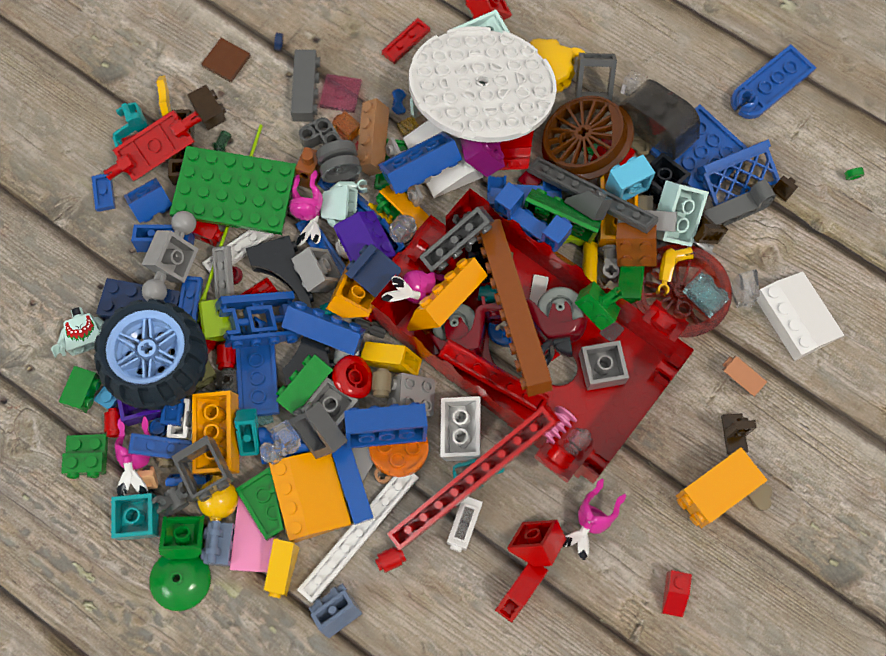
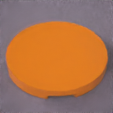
[369,439,429,477]

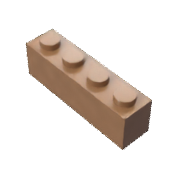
[357,98,390,176]

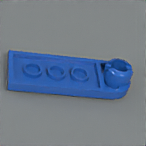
[731,44,816,119]
[236,317,280,417]

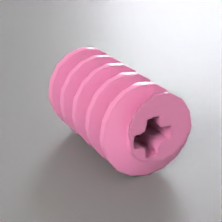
[544,406,577,445]

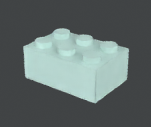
[657,181,709,247]

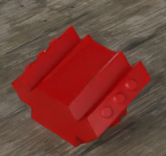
[500,130,534,170]

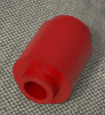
[216,341,236,371]
[104,408,121,438]
[375,546,407,573]

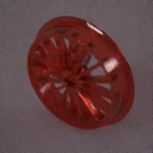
[635,244,732,338]

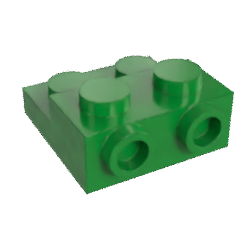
[61,434,108,479]

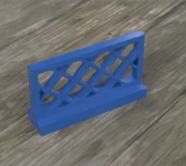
[697,139,780,206]

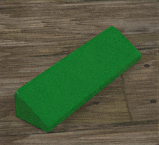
[617,266,645,304]

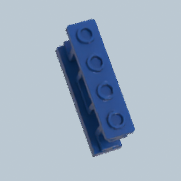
[215,291,302,349]

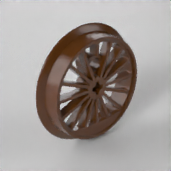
[542,96,634,181]

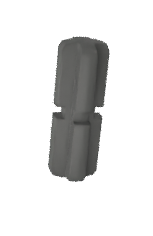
[355,319,387,339]

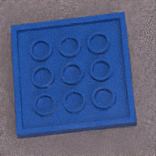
[650,104,747,197]

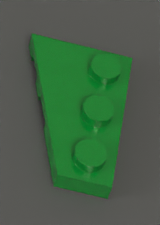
[235,467,285,541]

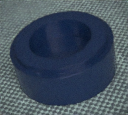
[274,32,284,51]

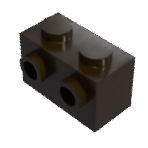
[187,85,227,130]

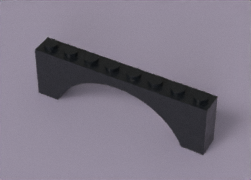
[246,235,335,386]

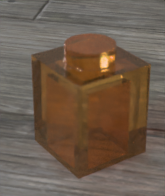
[332,111,360,141]

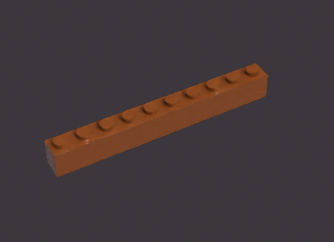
[476,219,553,397]

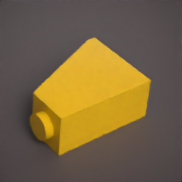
[361,341,422,376]
[264,539,300,599]

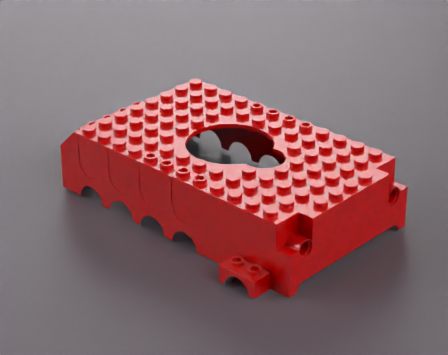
[371,188,694,484]

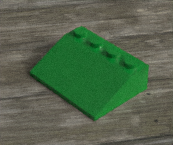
[523,188,602,244]

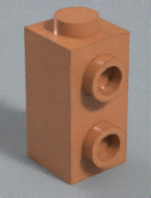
[722,356,767,397]

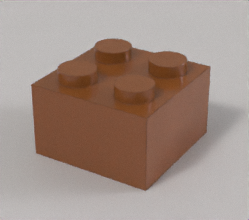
[616,223,657,266]

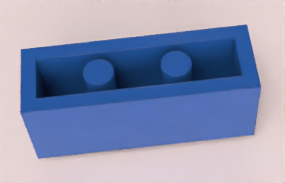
[131,225,195,252]

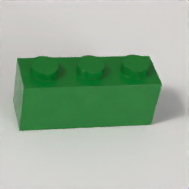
[276,354,333,413]

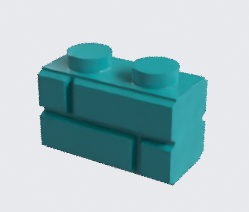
[235,408,261,456]

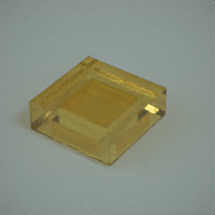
[397,116,419,137]

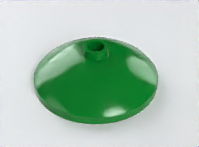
[149,555,211,611]

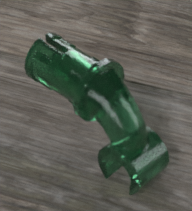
[212,130,232,152]

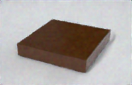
[201,38,251,83]

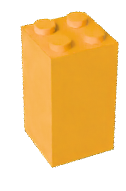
[676,447,768,528]

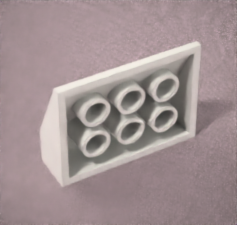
[403,120,483,198]
[754,272,844,361]

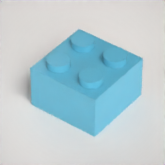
[605,155,655,201]

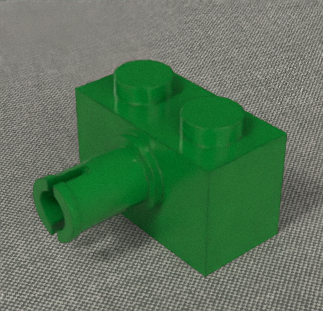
[575,281,624,330]

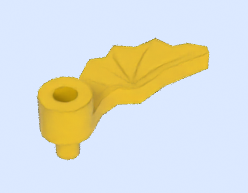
[368,202,393,225]

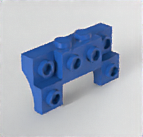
[487,175,562,208]

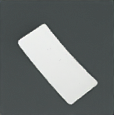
[529,275,549,305]

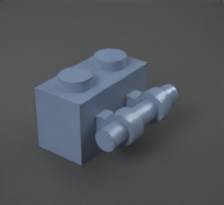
[201,520,235,567]
[309,583,363,638]

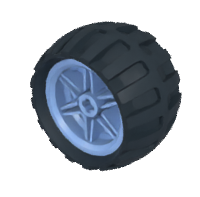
[94,299,208,410]

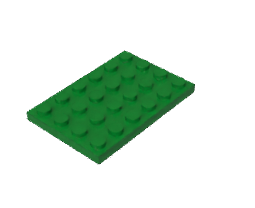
[170,146,296,235]

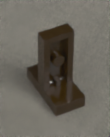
[693,213,729,244]
[721,413,757,455]

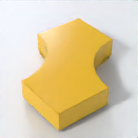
[156,75,171,117]

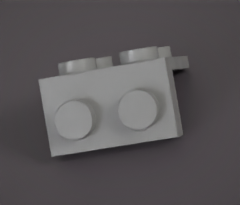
[387,373,435,417]

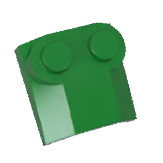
[159,515,205,559]

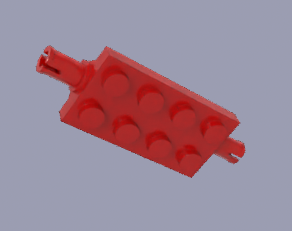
[103,110,202,181]

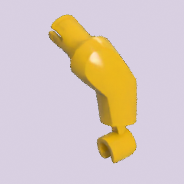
[656,247,693,296]

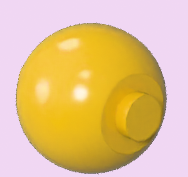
[197,475,238,521]

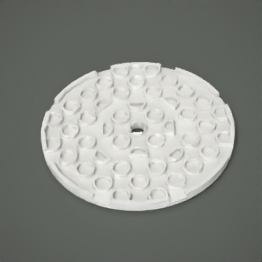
[408,26,557,142]

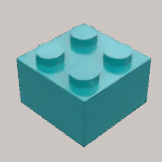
[111,493,159,541]

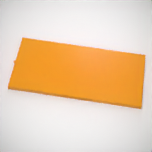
[379,186,429,229]

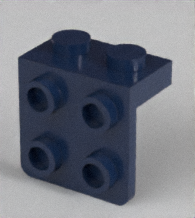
[345,244,401,298]

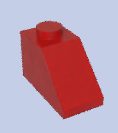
[661,570,692,618]

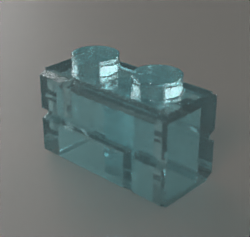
[683,272,730,318]

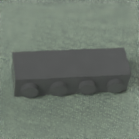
[291,49,321,122]

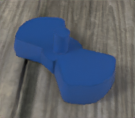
[392,89,406,115]

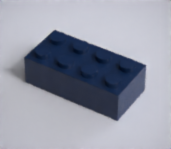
[96,278,181,321]

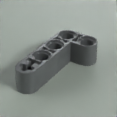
[299,117,359,181]
[703,179,776,226]

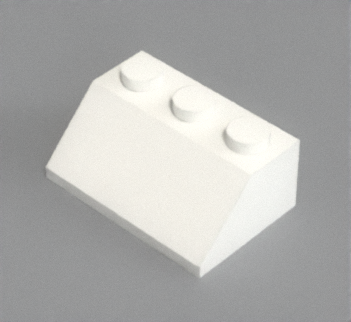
[441,396,481,461]

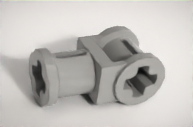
[600,245,620,285]

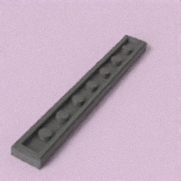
[527,157,658,234]

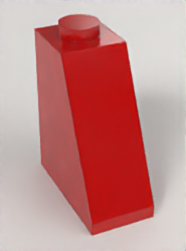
[495,563,549,623]

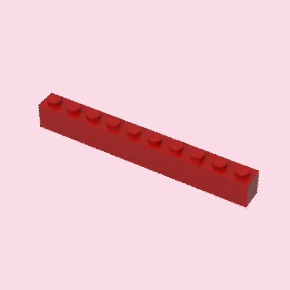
[387,405,561,550]

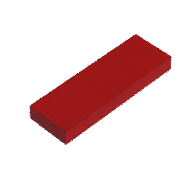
[382,18,430,64]

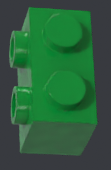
[58,366,101,413]

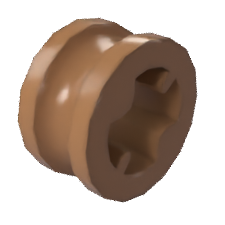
[374,468,392,484]

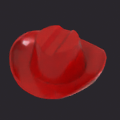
[332,355,373,399]

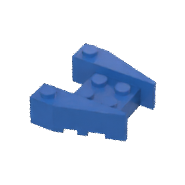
[494,182,573,252]

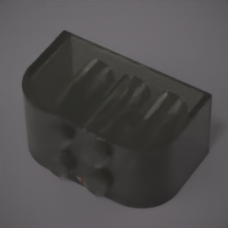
[619,79,700,161]

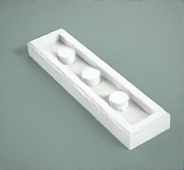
[202,230,274,279]

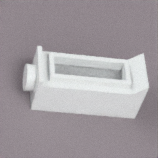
[447,497,483,553]

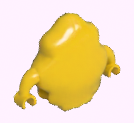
[529,38,586,93]

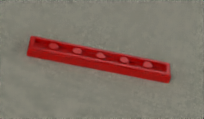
[438,338,549,412]

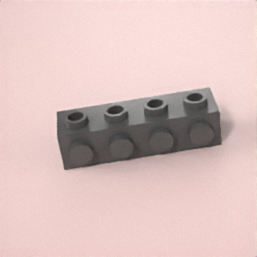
[419,206,495,272]

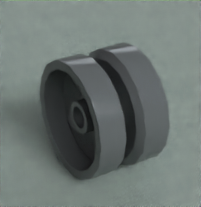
[316,140,362,183]

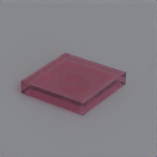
[319,74,362,113]

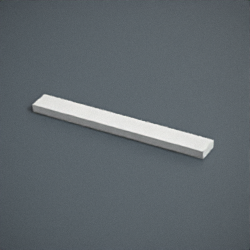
[297,474,419,604]

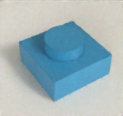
[94,386,118,410]

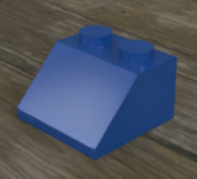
[124,178,172,223]

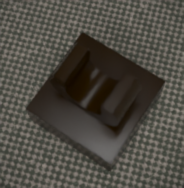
[773,176,798,202]

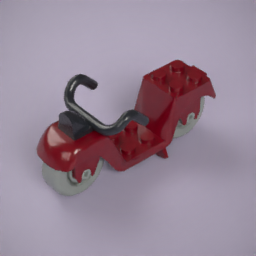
[429,287,587,366]

